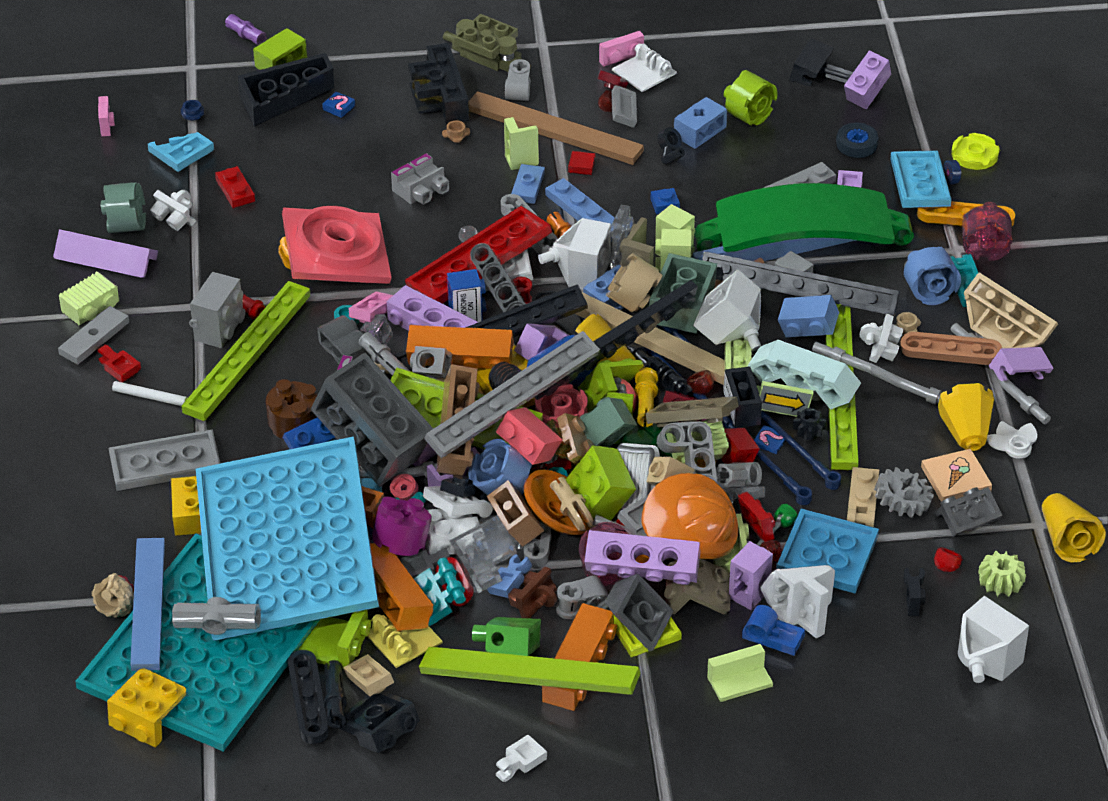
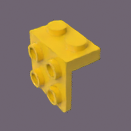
[107,668,186,748]

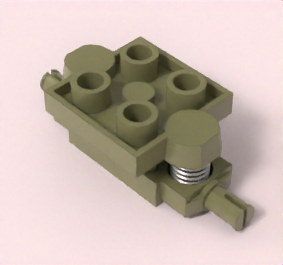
[443,14,531,72]

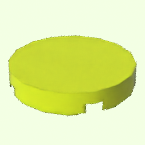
[951,133,1000,170]

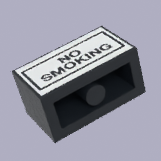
[724,366,762,428]

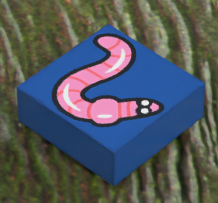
[322,92,355,118]
[754,425,785,454]

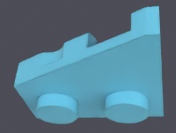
[148,132,214,172]

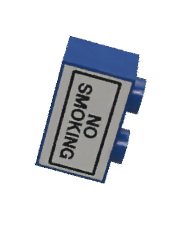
[447,269,486,322]

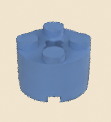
[904,247,961,305]
[468,439,532,495]

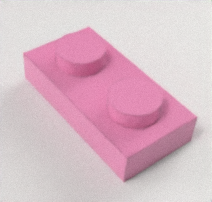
[599,31,644,67]
[349,291,393,323]

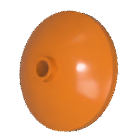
[524,470,590,535]

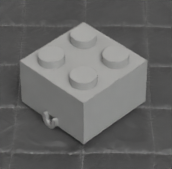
[189,272,245,348]

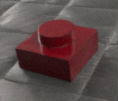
[598,70,629,90]

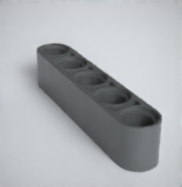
[470,243,527,339]

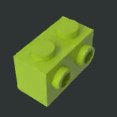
[253,28,307,70]

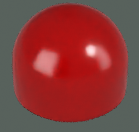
[934,547,963,572]

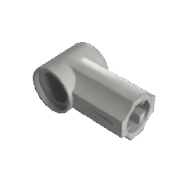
[716,462,762,487]

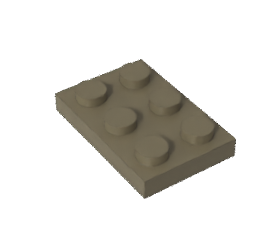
[646,396,739,427]

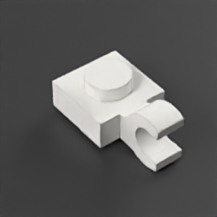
[496,735,547,782]

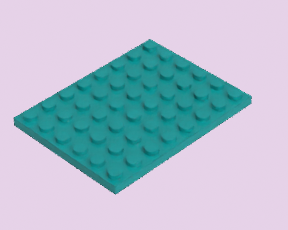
[76,533,320,752]

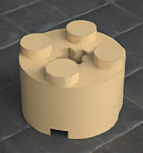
[606,253,663,312]

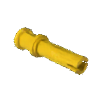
[635,367,658,427]

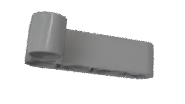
[657,421,717,483]

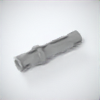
[358,332,411,376]

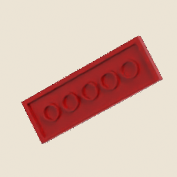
[405,206,552,304]

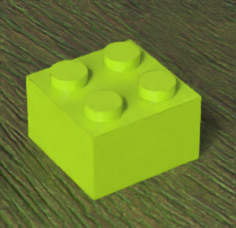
[566,445,636,521]

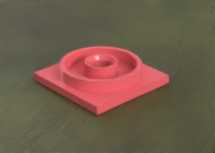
[282,206,392,284]

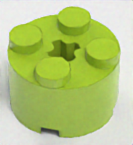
[724,70,778,126]

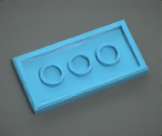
[890,151,951,208]

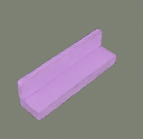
[54,229,158,278]

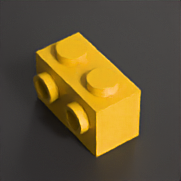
[171,476,201,536]

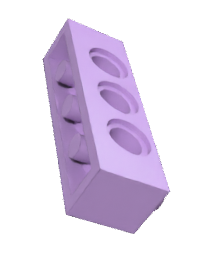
[386,285,478,331]
[584,530,701,585]

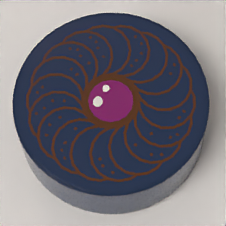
[943,160,961,184]

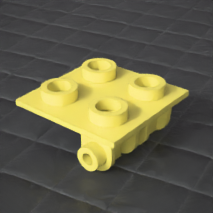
[367,614,443,668]

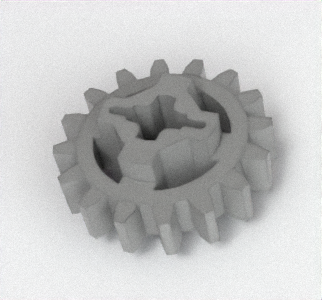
[874,467,934,517]

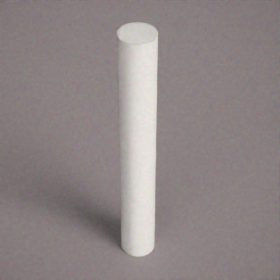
[112,381,188,406]

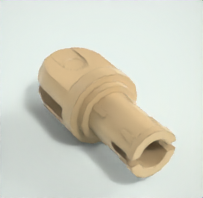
[550,477,594,531]

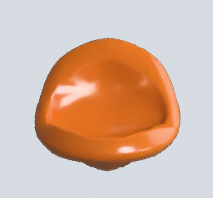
[641,473,738,559]

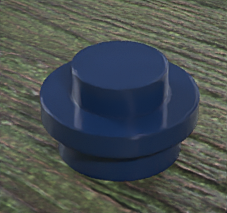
[181,100,204,121]

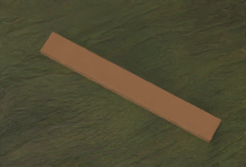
[468,91,644,165]

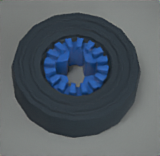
[836,122,879,158]

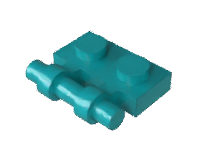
[413,557,466,626]

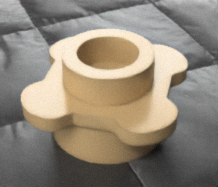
[895,312,921,335]

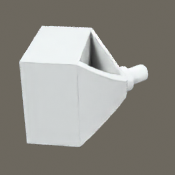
[538,218,611,290]
[693,269,761,351]
[958,596,1029,683]

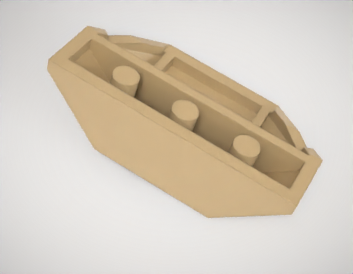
[964,273,1058,348]

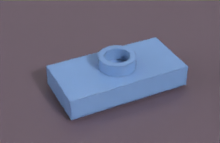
[511,164,545,204]

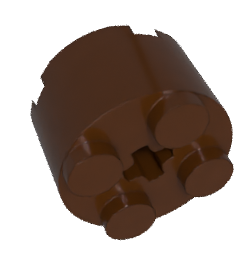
[266,379,317,439]

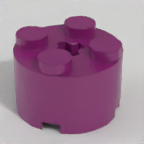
[372,497,432,556]

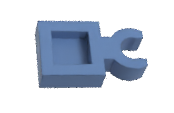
[486,554,532,598]

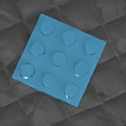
[776,509,879,593]

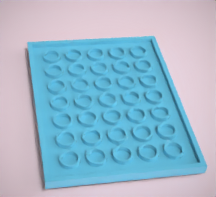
[196,436,379,641]

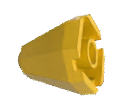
[938,383,994,451]

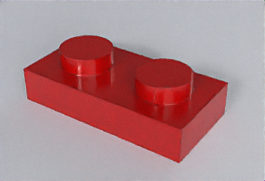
[215,166,255,208]
[738,491,775,543]

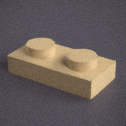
[343,654,394,696]

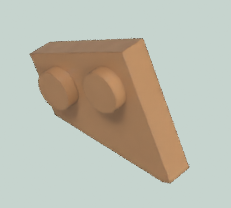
[557,413,595,463]

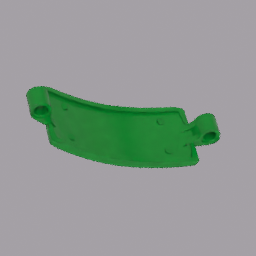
[695,183,914,252]

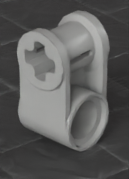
[505,59,531,101]
[556,576,609,619]

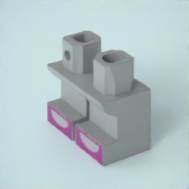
[391,153,449,205]

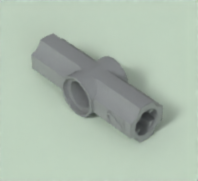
[172,597,261,635]

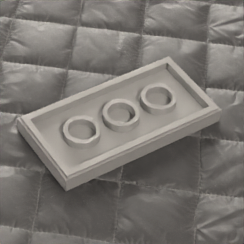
[109,429,220,491]

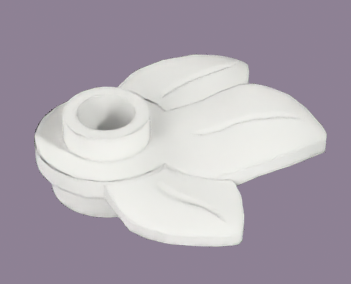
[987,421,1037,458]

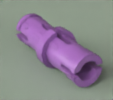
[225,14,267,45]

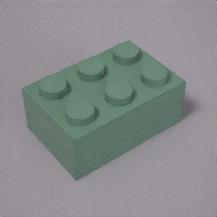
[649,253,717,333]

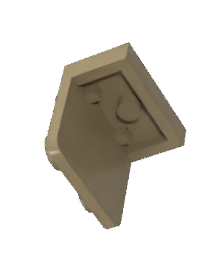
[620,217,654,267]
[664,559,730,614]

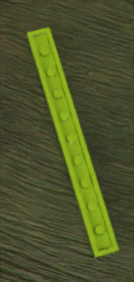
[825,304,858,470]

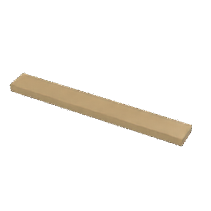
[575,292,725,385]

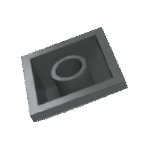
[605,573,673,651]

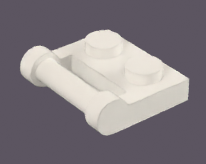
[423,486,493,518]

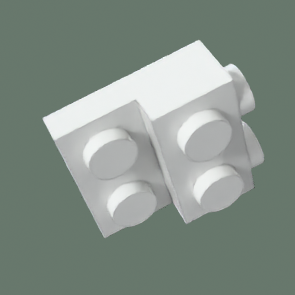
[425,508,484,555]

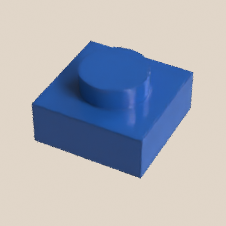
[650,188,680,214]

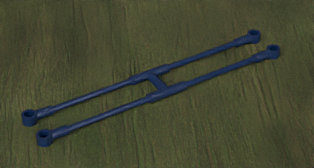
[636,325,841,505]

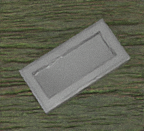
[612,85,637,128]

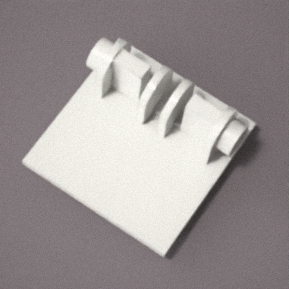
[612,43,677,92]

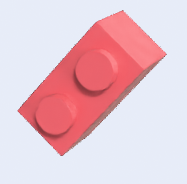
[496,407,563,465]

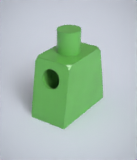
[472,617,541,656]

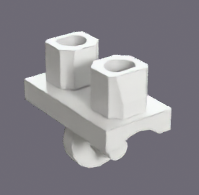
[150,190,196,231]
[860,314,903,363]

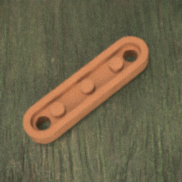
[901,332,1002,365]

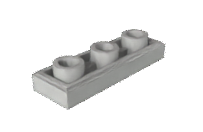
[58,306,129,365]

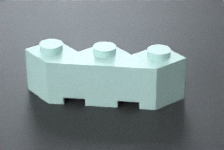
[748,340,861,409]

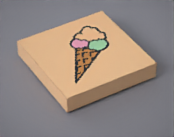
[921,449,992,502]

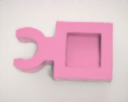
[98,96,115,137]

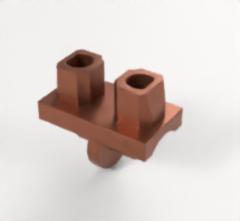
[508,567,557,618]

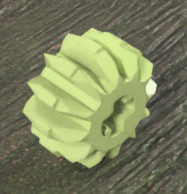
[978,551,1026,597]

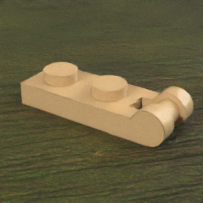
[847,467,879,527]

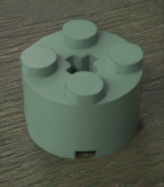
[101,182,146,233]

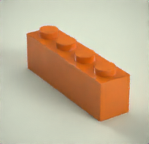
[406,325,514,369]
[370,543,433,631]
[542,603,617,711]

